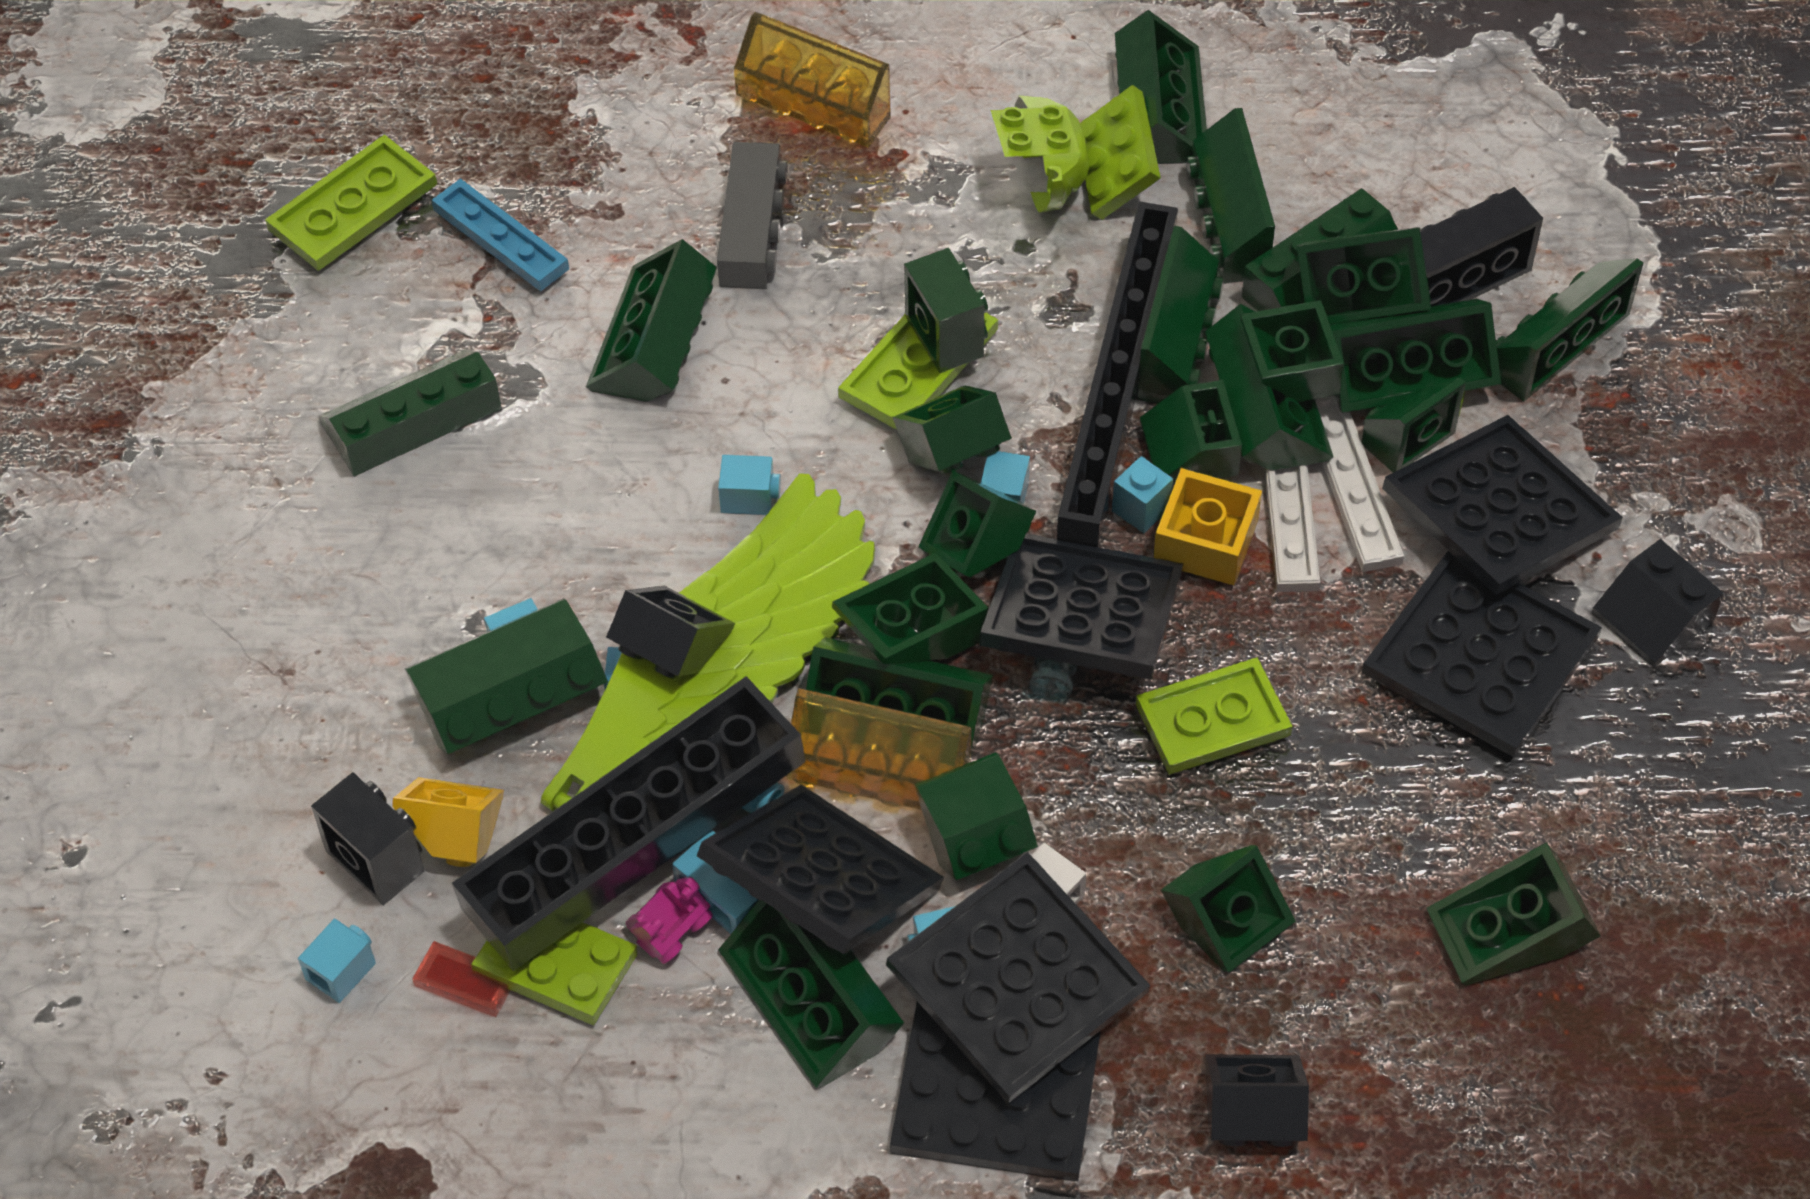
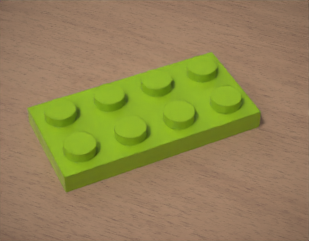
[265,134,437,271]
[838,313,998,430]

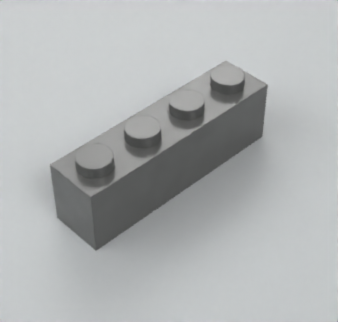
[717,142,788,289]

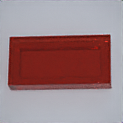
[412,941,511,1017]

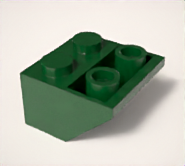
[1140,380,1242,485]

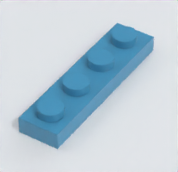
[431,178,569,292]

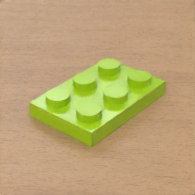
[1080,85,1161,220]
[1136,657,1293,775]
[471,922,638,1026]

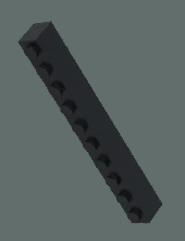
[1057,201,1178,547]

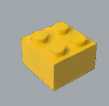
[1154,468,1262,586]

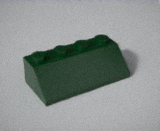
[1114,10,1207,164]
[1186,108,1275,284]
[1241,188,1398,311]
[1137,226,1224,404]
[586,239,717,402]
[1496,258,1644,402]
[1330,299,1501,413]
[1205,303,1334,471]
[318,350,502,477]
[404,598,608,754]
[798,637,993,767]
[718,900,904,1088]

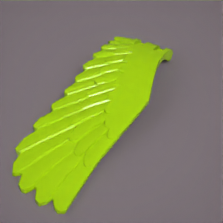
[540,473,876,811]

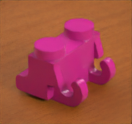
[625,877,713,964]

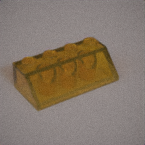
[734,12,891,148]
[787,688,971,810]

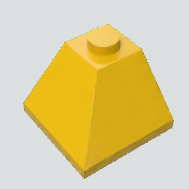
[392,777,504,867]

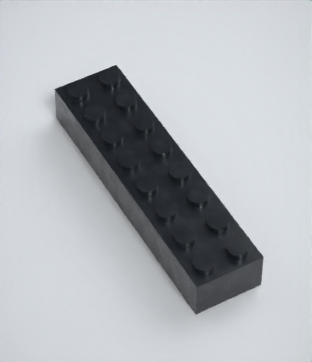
[452,676,806,971]

